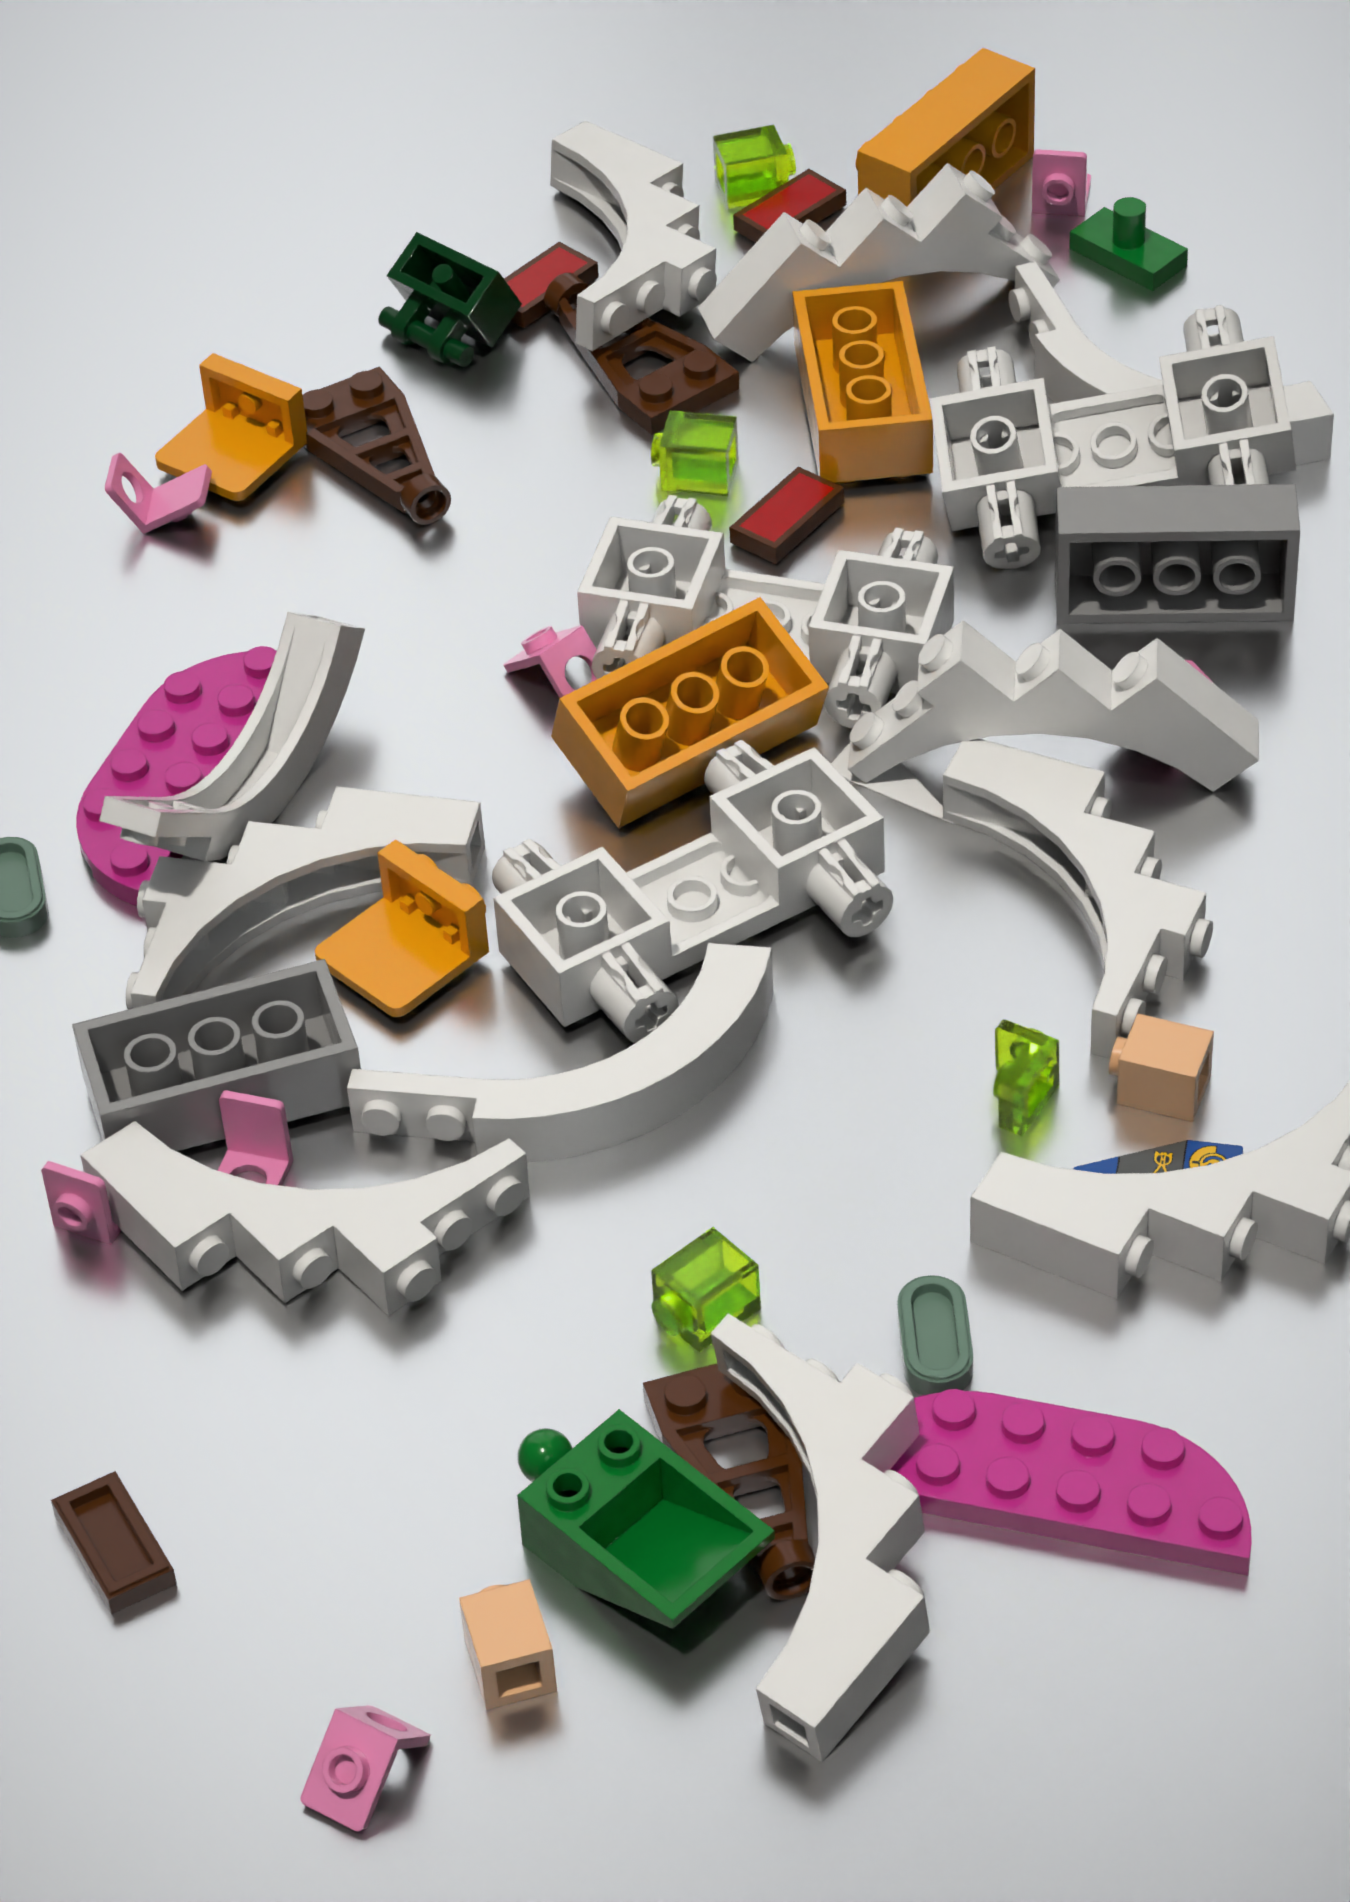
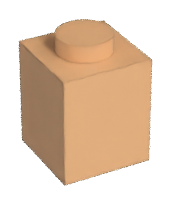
[1109,1013,1214,1122]
[459,1579,557,1710]

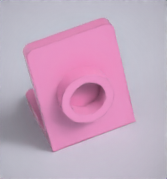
[1032,149,1091,217]
[105,453,212,534]
[503,625,597,698]
[217,1090,293,1186]
[41,1161,121,1245]
[300,1705,431,1831]

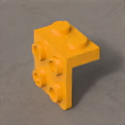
[155,353,307,501]
[315,839,489,1017]

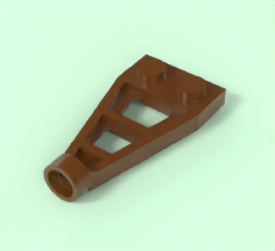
[544,273,739,435]
[303,366,451,525]
[643,1363,815,1600]

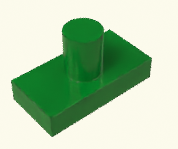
[1069,197,1188,291]

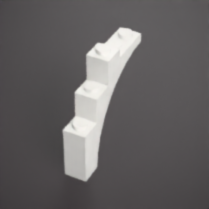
[550,120,717,351]
[698,163,1060,362]
[848,620,1259,792]
[943,739,1213,1059]
[125,786,485,1009]
[970,1080,1350,1299]
[80,1121,530,1316]
[711,1313,930,1762]

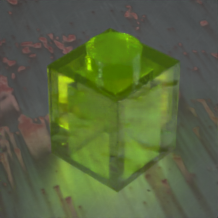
[713,124,796,209]
[651,410,739,497]
[651,1227,761,1353]

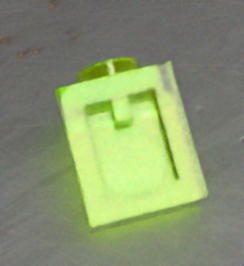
[993,1019,1060,1136]

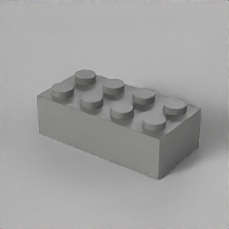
[1055,484,1300,624]
[72,959,361,1151]

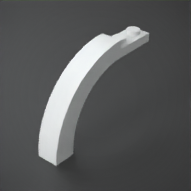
[1009,261,1334,465]
[99,611,365,862]
[347,943,774,1162]

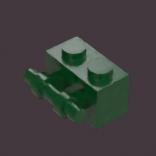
[378,232,522,367]

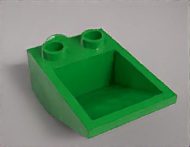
[517,1409,775,1629]

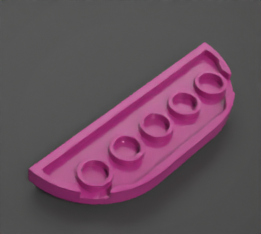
[76,646,277,906]
[890,1389,1252,1576]

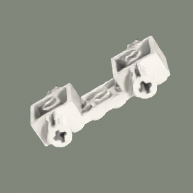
[929,305,1296,569]
[577,495,954,729]
[492,740,894,1042]

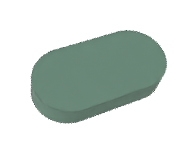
[0,837,49,938]
[897,1275,973,1395]

